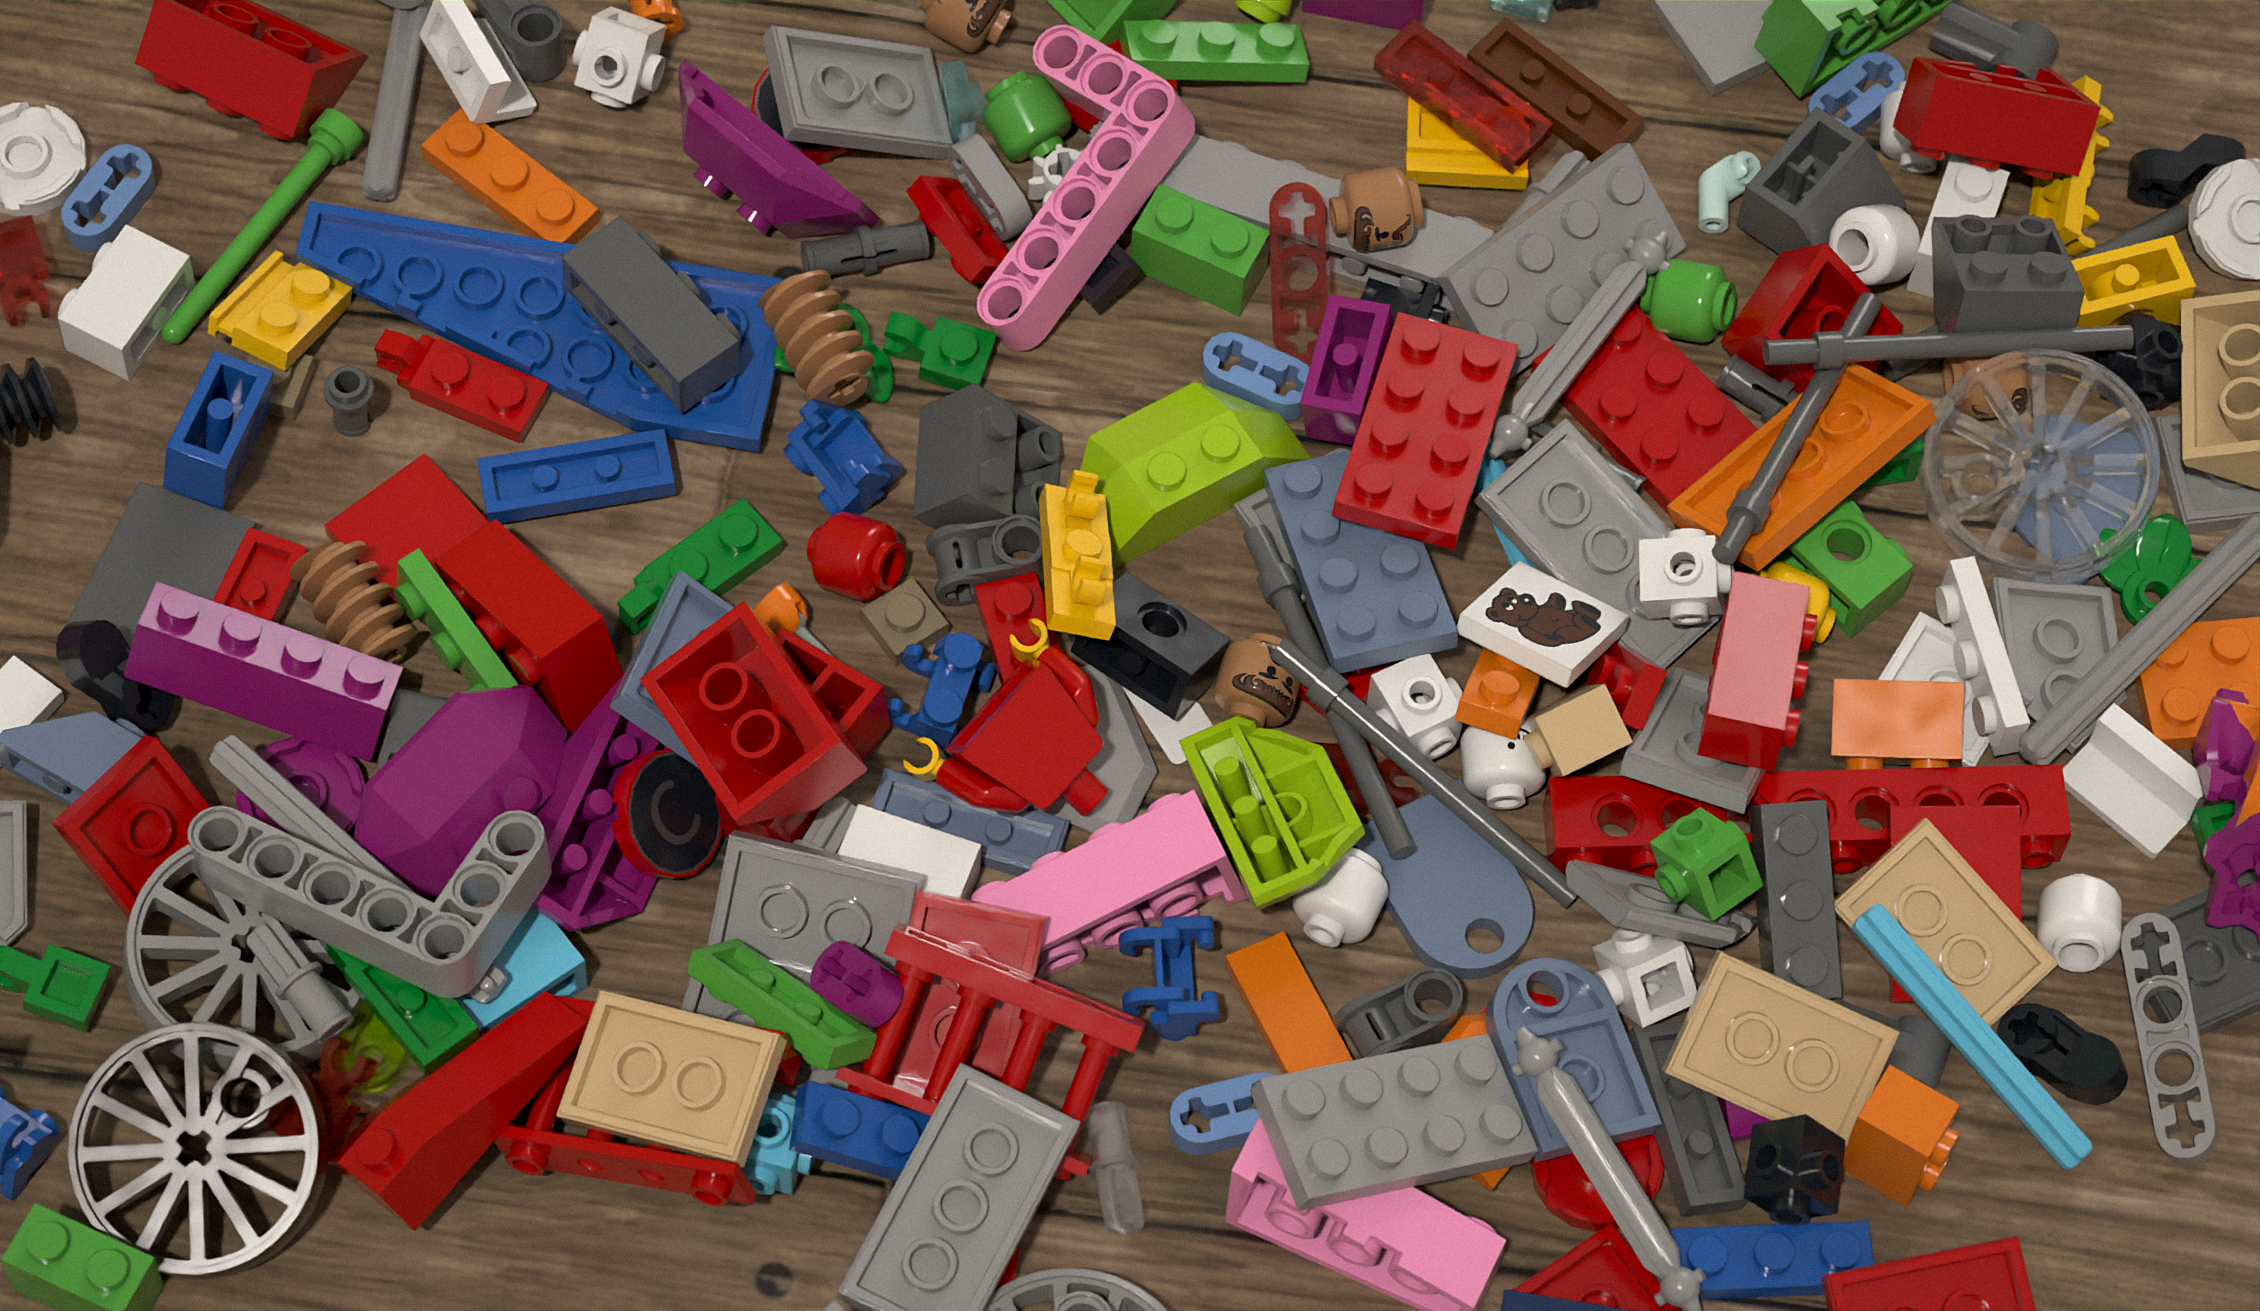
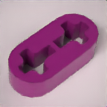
[810,940,904,1028]

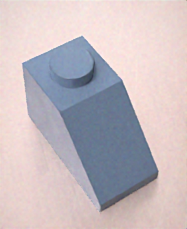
[0,711,146,806]

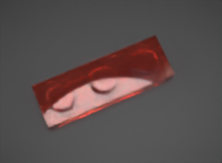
[1373,19,1554,174]

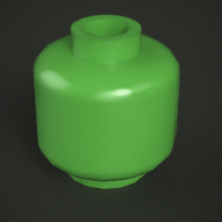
[982,71,1072,162]
[1640,258,1736,343]

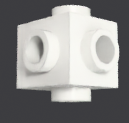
[573,7,667,107]
[1639,528,1734,625]
[1366,654,1463,760]
[1593,928,1697,1028]

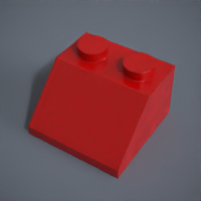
[1720,243,1904,393]

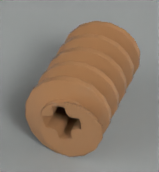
[758,269,875,408]
[289,540,417,665]

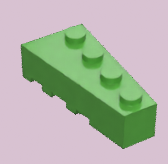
[1754,0,1962,97]

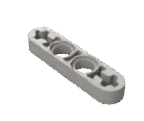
[2121,913,2218,1165]

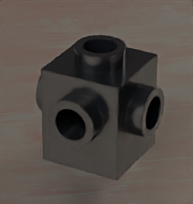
[2095,313,2183,410]
[1743,1114,1846,1226]

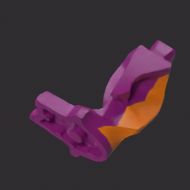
[2193,688,2260,944]

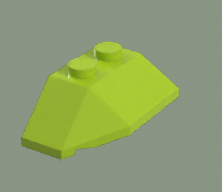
[1080,381,1311,570]
[1178,715,1365,912]

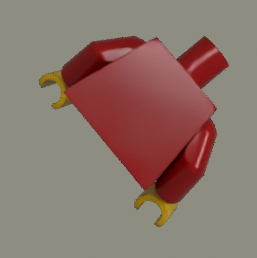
[903,618,1108,816]

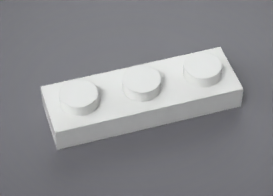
[1935,556,2030,756]

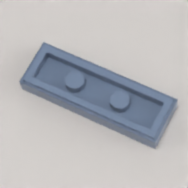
[871,768,1070,876]

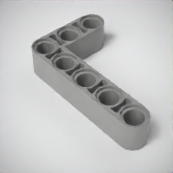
[188,806,552,998]

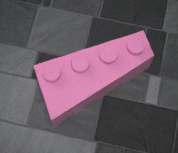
[971,789,1248,978]
[1225,1115,1506,1311]

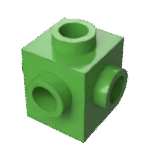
[1649,807,1764,922]

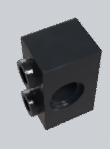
[1070,571,1231,720]

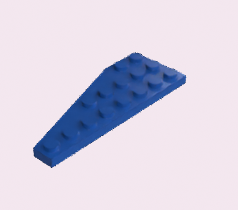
[295,201,785,452]

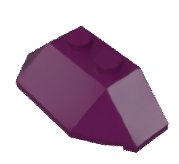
[678,59,880,239]
[513,677,669,932]
[354,684,568,900]

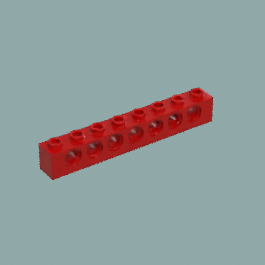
[1543,764,2071,877]

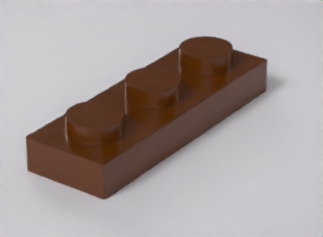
[1465,17,1645,161]

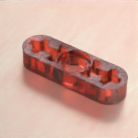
[1269,182,1330,363]

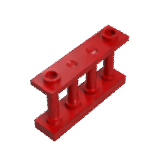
[835,923,1146,1181]
[494,993,802,1207]

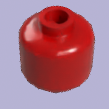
[807,512,905,601]

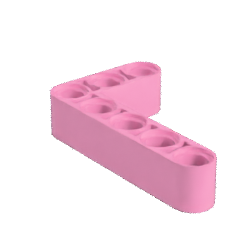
[977,25,1196,351]

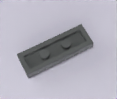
[1627,1021,1748,1217]

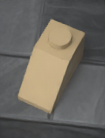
[1524,684,1633,777]

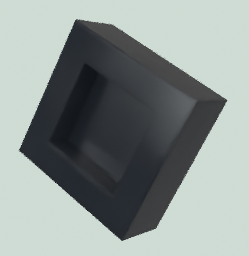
[1078,242,1143,314]

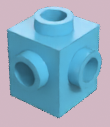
[740,1093,816,1195]

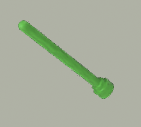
[161,108,364,344]

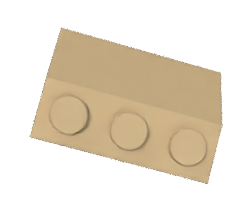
[2181,290,2260,489]

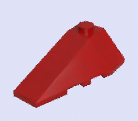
[328,991,588,1231]

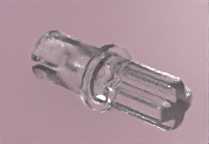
[1085,1101,1145,1236]

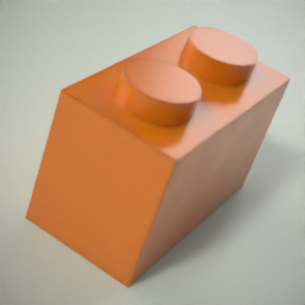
[1831,679,1965,770]
[1843,1065,1961,1208]

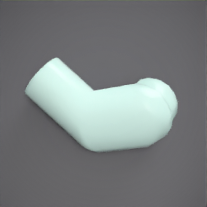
[1698,151,1761,234]

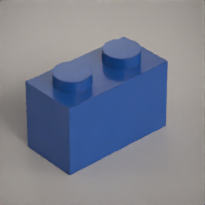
[163,350,274,510]

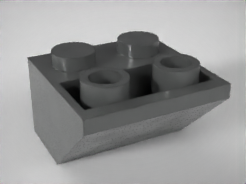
[1736,106,1907,254]
[1931,214,2085,333]
[913,383,1061,529]

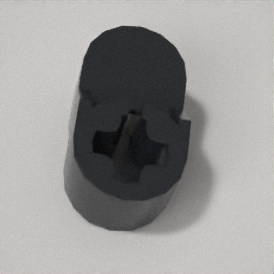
[2128,133,2246,210]
[56,620,173,730]
[1997,1003,2128,1105]

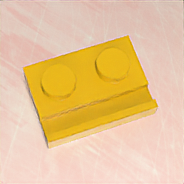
[1405,96,1529,190]
[207,250,353,371]

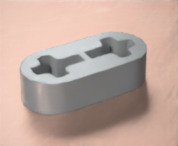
[946,134,1033,241]

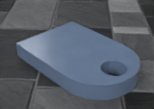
[1353,779,1533,980]
[1486,958,1662,1162]

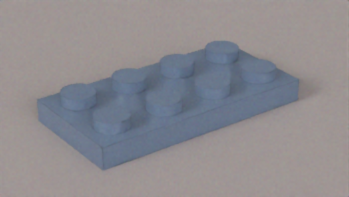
[1263,450,1458,674]

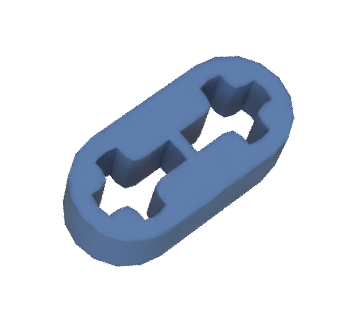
[1805,52,1905,134]
[61,144,155,252]
[1201,332,1309,420]
[1168,1072,1275,1155]

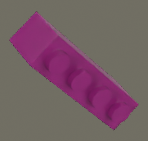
[124,581,404,762]

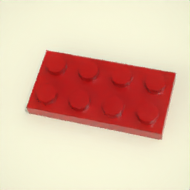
[1530,303,1758,517]
[1332,312,1519,550]

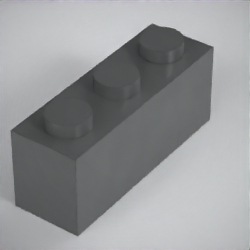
[562,216,741,414]
[1748,800,1842,998]

